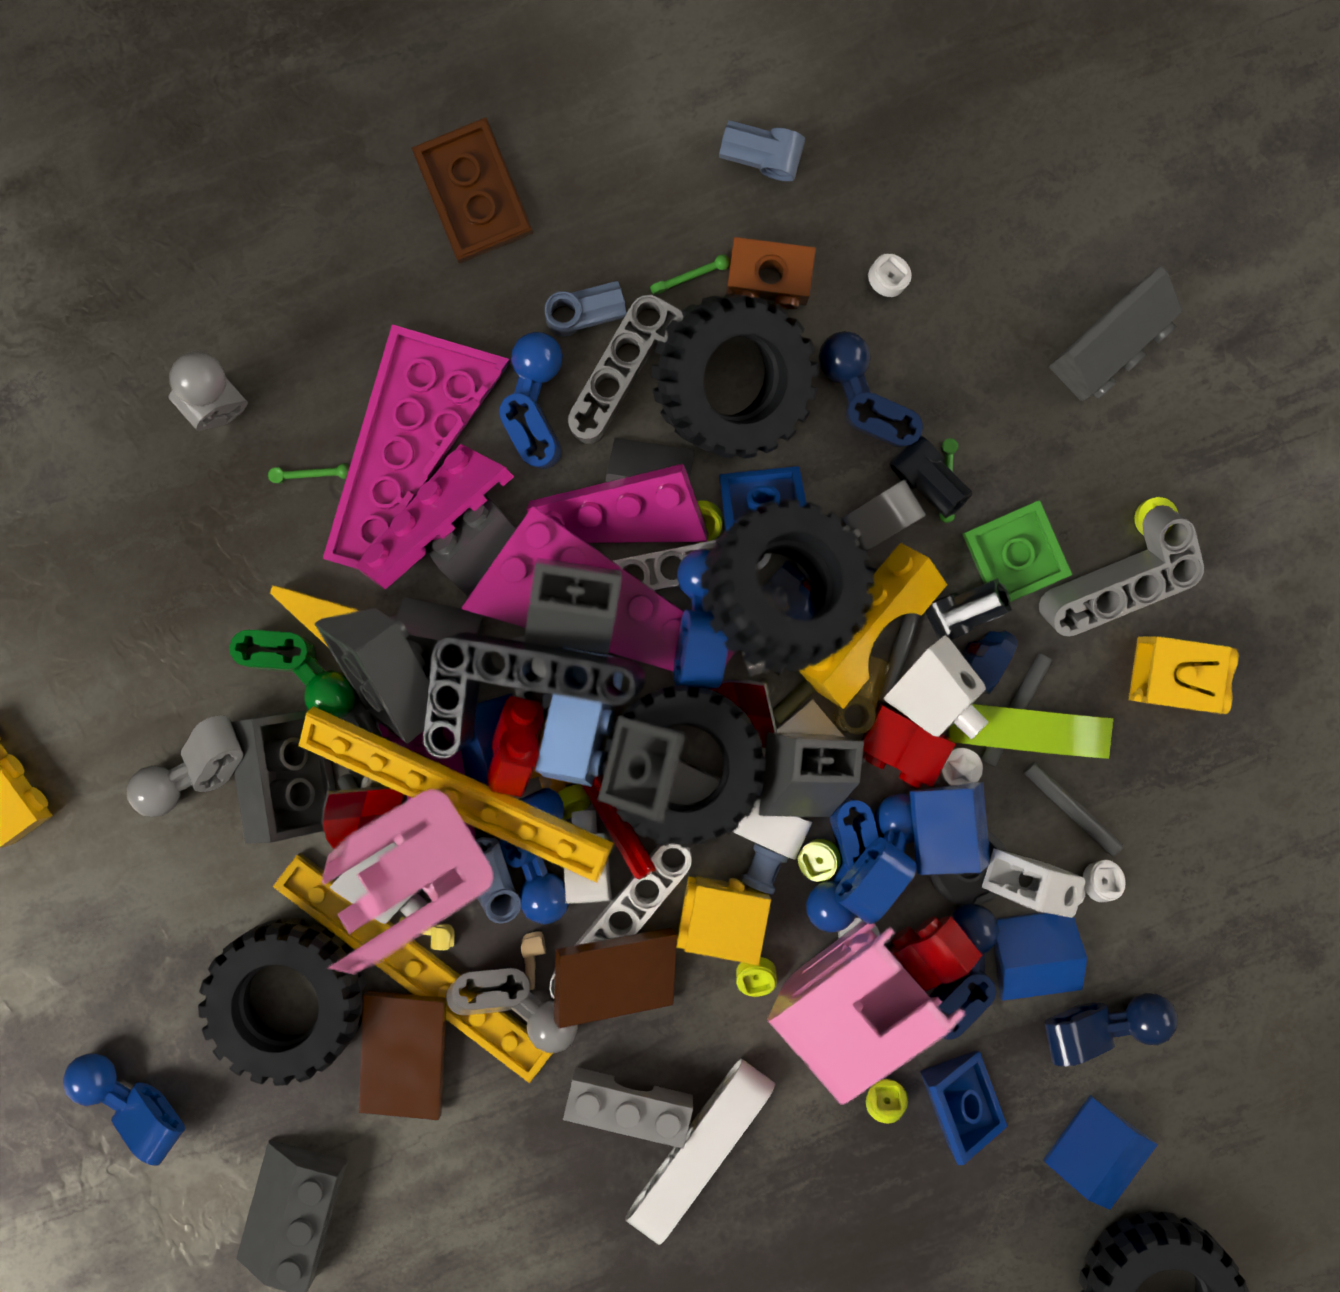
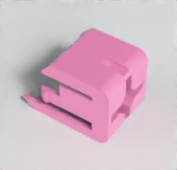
[321,790,493,974]
[767,922,965,1104]

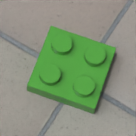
[962,500,1072,602]

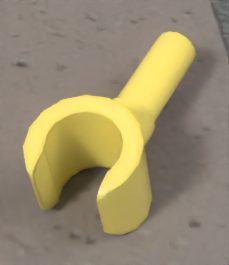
[399,916,455,950]

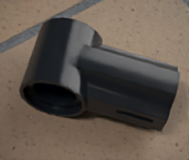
[889,436,972,519]
[925,578,1012,640]

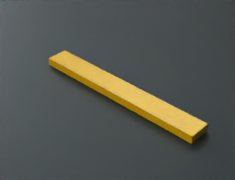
[298,706,614,883]
[273,853,553,1084]

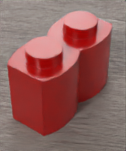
[488,696,544,797]
[861,703,956,789]
[889,916,983,992]

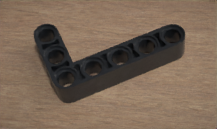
[424,632,645,758]

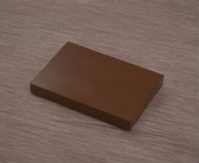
[412,117,533,264]
[554,928,677,1028]
[359,991,447,1120]

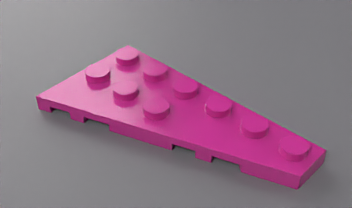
[323,324,511,569]
[461,505,736,671]

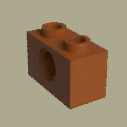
[727,237,816,309]

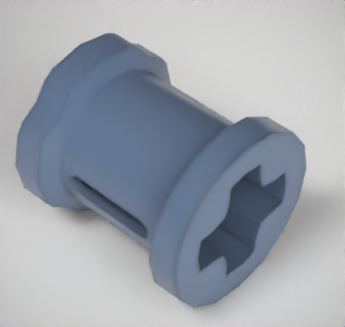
[740,843,788,895]

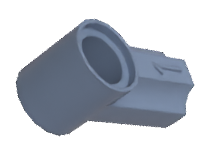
[719,120,805,182]
[545,281,627,337]
[475,837,521,924]

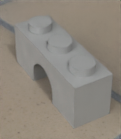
[563,1067,693,1149]

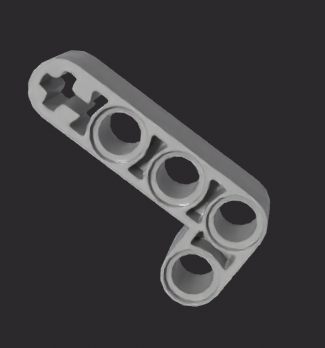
[568,295,683,444]
[1039,505,1204,637]

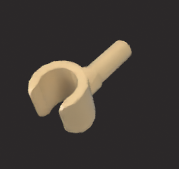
[521,931,546,990]

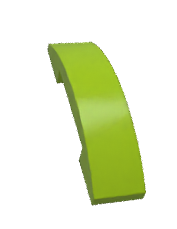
[947,704,1113,759]

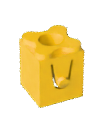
[1128,636,1239,714]
[676,876,771,966]

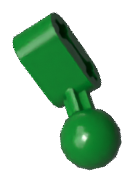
[229,630,356,719]

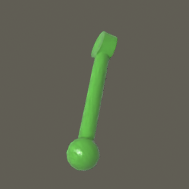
[650,254,731,295]
[939,438,958,523]
[268,463,350,484]

